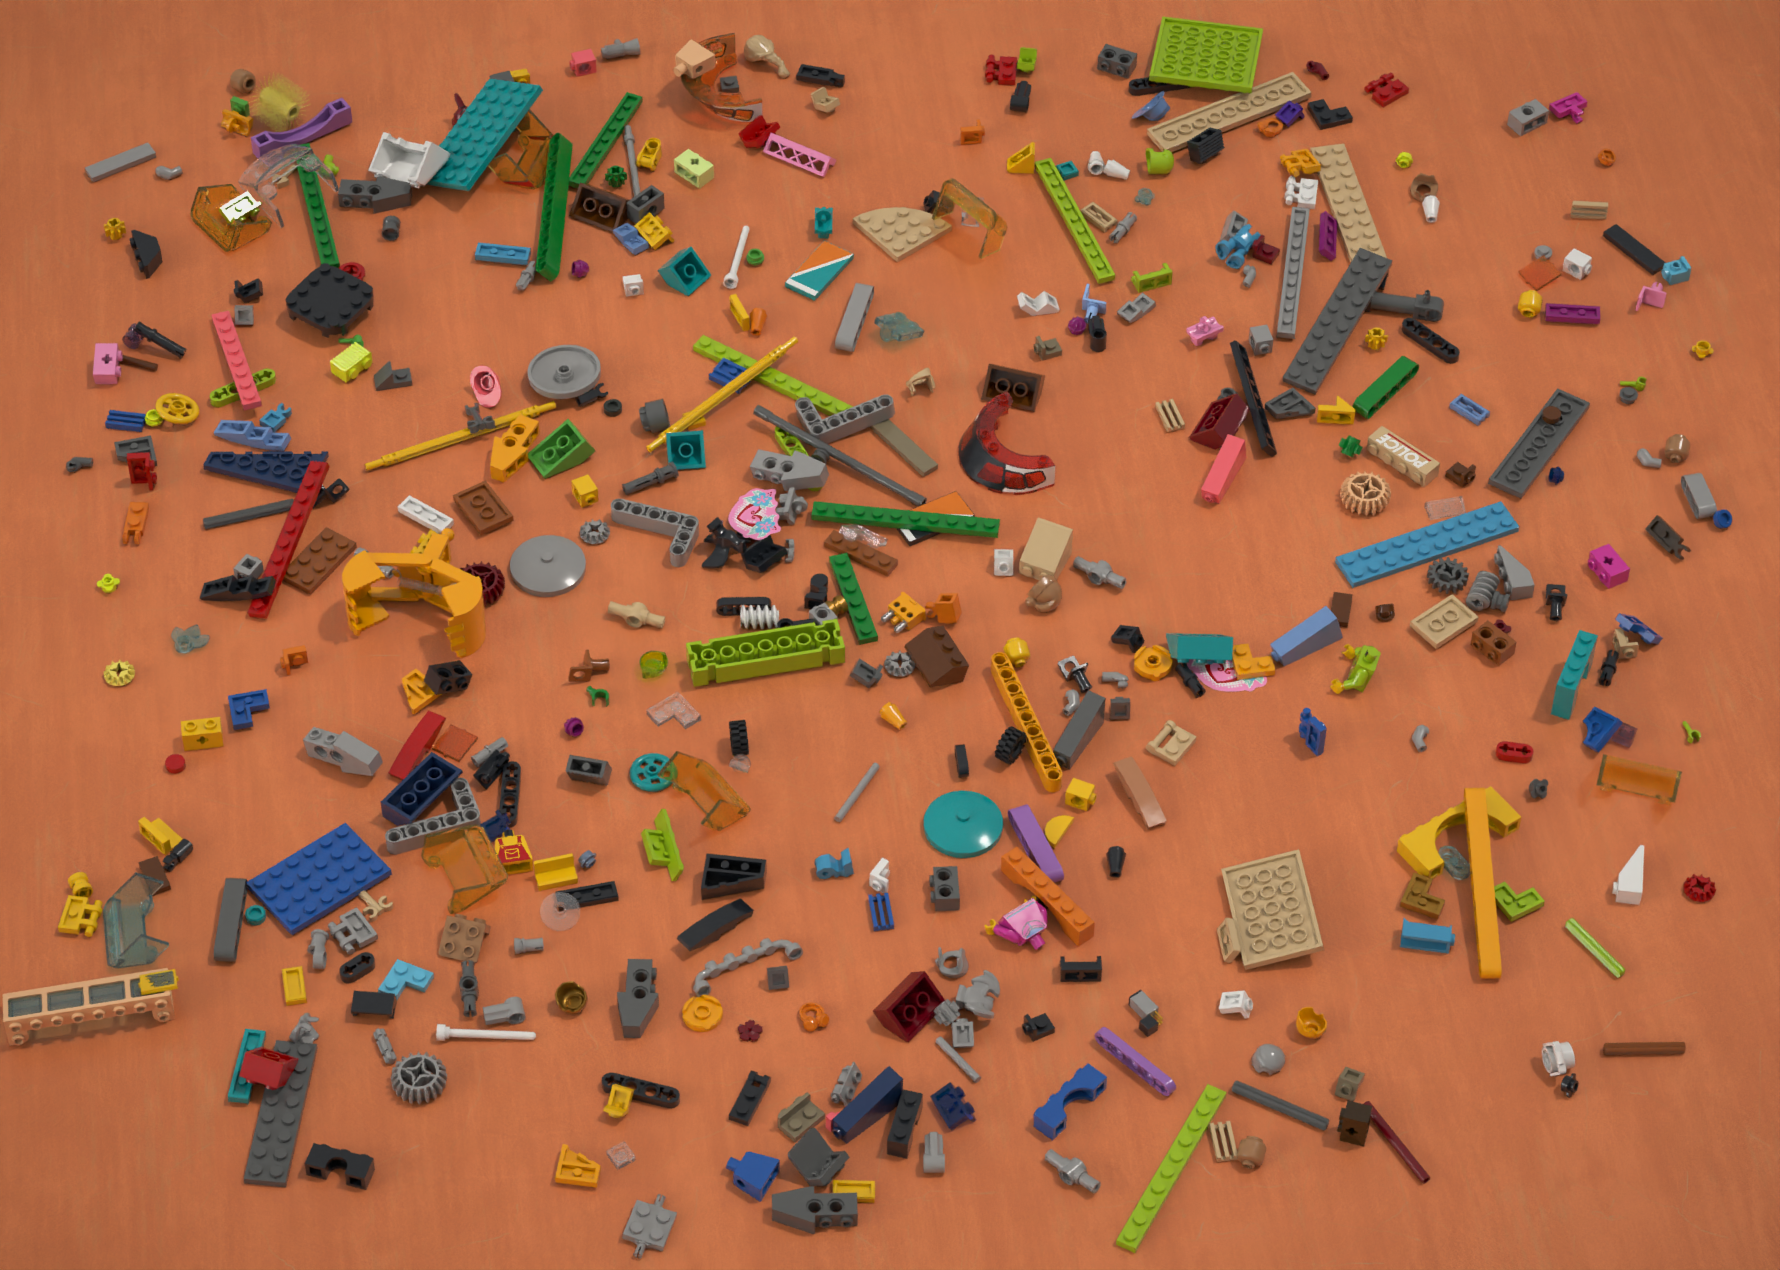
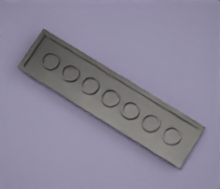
[1488,388,1590,499]
[244,1040,318,1187]

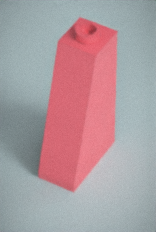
[1201,434,1247,504]

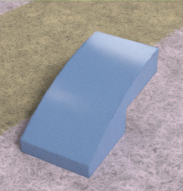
[613,223,649,255]

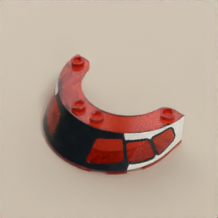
[958,391,1055,495]

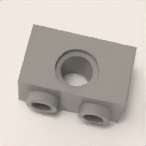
[1507,99,1549,137]

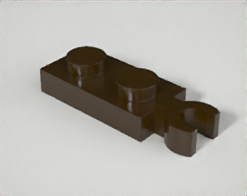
[1645,515,1691,560]

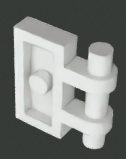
[1284,176,1318,209]

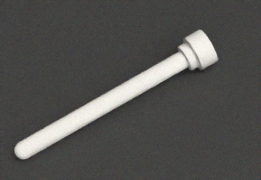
[723,226,750,289]
[436,1024,536,1041]

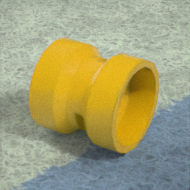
[68,872,93,898]

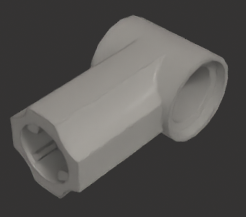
[483,997,526,1025]
[923,1132,945,1173]

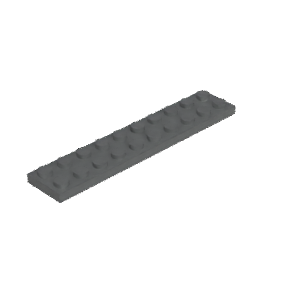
[1283,248,1393,395]

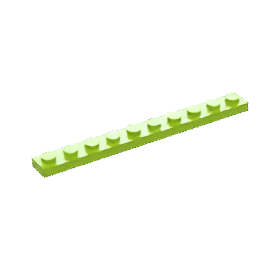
[1034,158,1115,284]
[693,335,853,416]
[1116,1084,1227,1253]

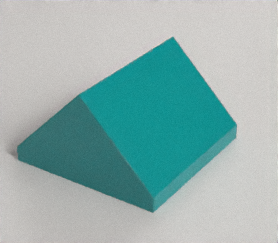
[666,430,706,470]

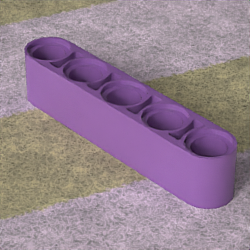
[1008,804,1064,883]

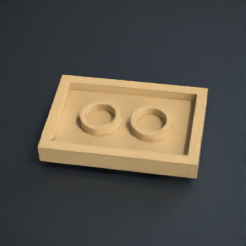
[1410,594,1478,649]

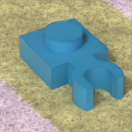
[259,403,292,433]

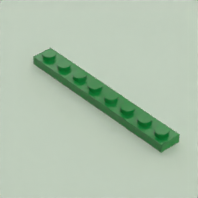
[569,92,643,188]

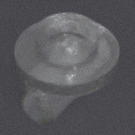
[729,754,751,774]

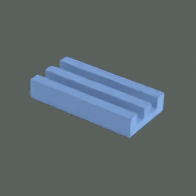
[1449,394,1490,426]

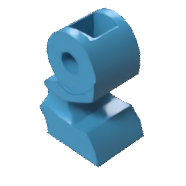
[814,848,854,879]

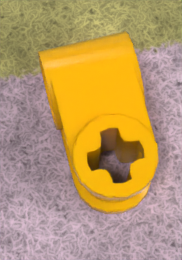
[636,138,662,171]

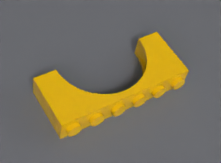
[1397,786,1521,879]

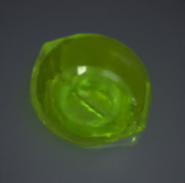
[639,651,668,679]

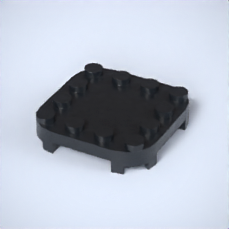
[285,263,374,338]

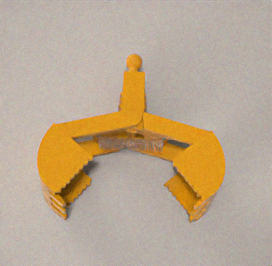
[342,528,486,659]

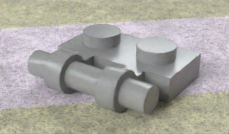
[327,907,378,955]

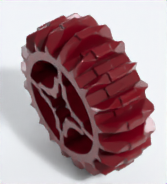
[460,561,505,607]

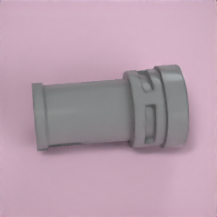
[514,938,544,954]

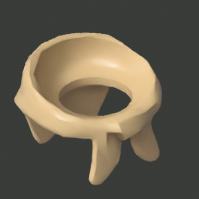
[906,368,935,396]

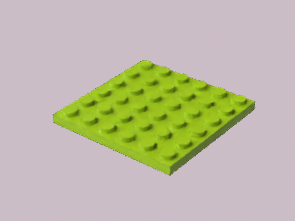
[1149,16,1263,93]

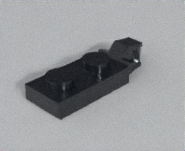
[796,64,845,87]

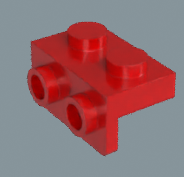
[739,115,781,148]
[127,452,157,491]

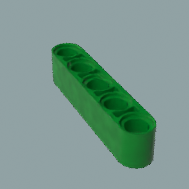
[1352,356,1419,419]

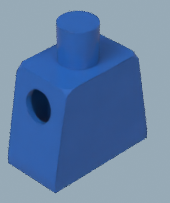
[726,1151,780,1202]

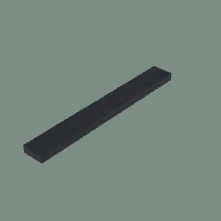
[1230,340,1277,457]

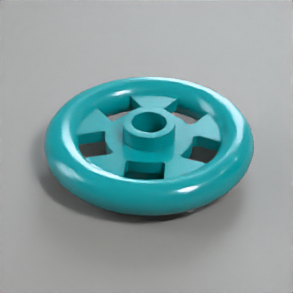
[629,753,677,792]

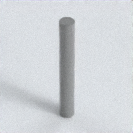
[935,1036,981,1083]

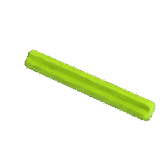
[1565,918,1625,978]

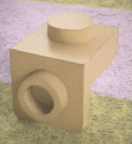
[811,87,840,113]

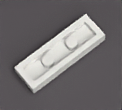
[398,495,454,535]

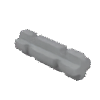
[373,1028,397,1064]

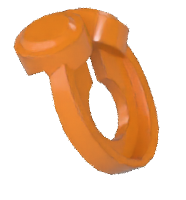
[1257,118,1283,137]
[799,1002,829,1032]

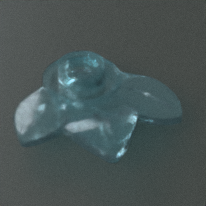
[171,625,210,653]

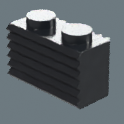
[1187,127,1225,164]

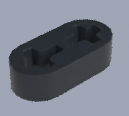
[954,744,969,778]
[340,952,375,983]

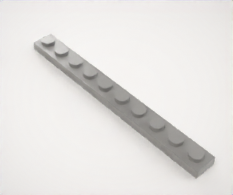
[1277,207,1310,339]

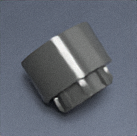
[639,399,670,433]

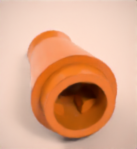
[749,308,767,336]

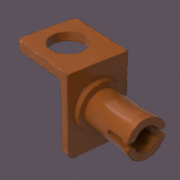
[568,650,610,682]

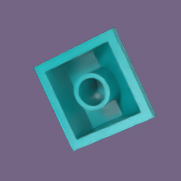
[657,247,711,296]

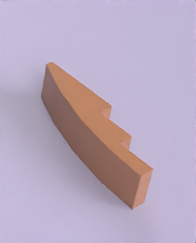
[1113,756,1167,830]

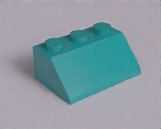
[1166,633,1233,663]

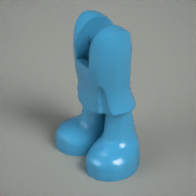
[1215,224,1261,269]

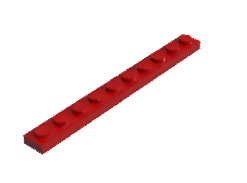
[247,461,330,619]

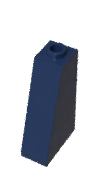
[832,1066,903,1144]

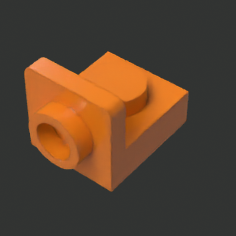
[960,119,985,145]
[280,645,308,675]

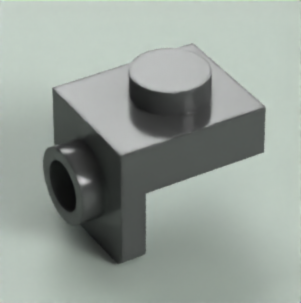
[849,658,883,688]

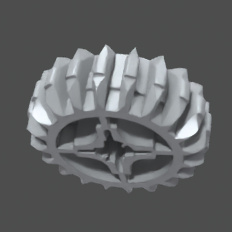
[391,1051,447,1105]

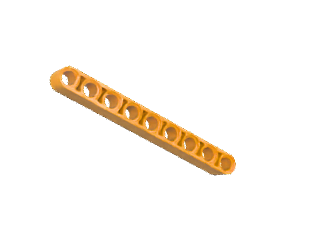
[991,652,1062,793]

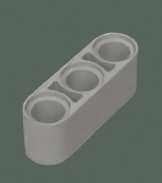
[1681,473,1717,519]

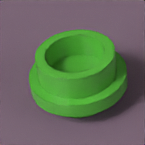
[746,249,764,265]

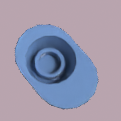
[1132,91,1170,121]

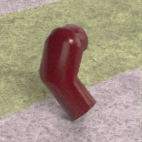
[1306,61,1329,80]

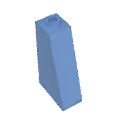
[1270,606,1343,666]

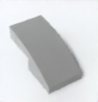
[1117,293,1156,323]

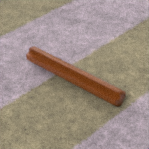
[1603,1042,1686,1055]

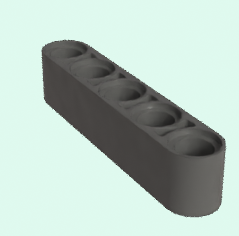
[214,878,248,962]

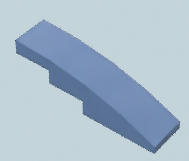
[214,420,291,451]

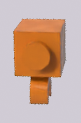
[925,593,962,624]

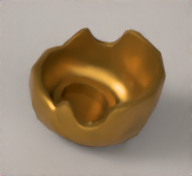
[555,981,588,1014]

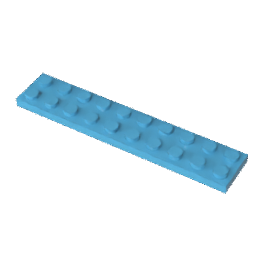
[1335,501,1519,588]

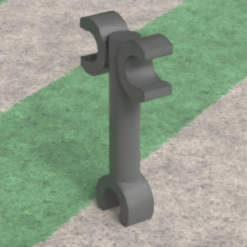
[465,403,496,433]

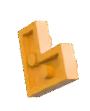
[1232,644,1275,680]

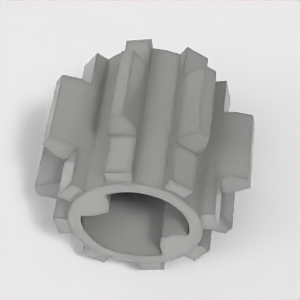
[934,999,961,1026]

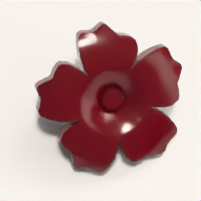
[737,1020,763,1042]

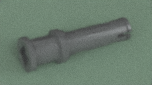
[622,462,679,495]

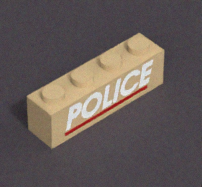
[1366,426,1440,487]

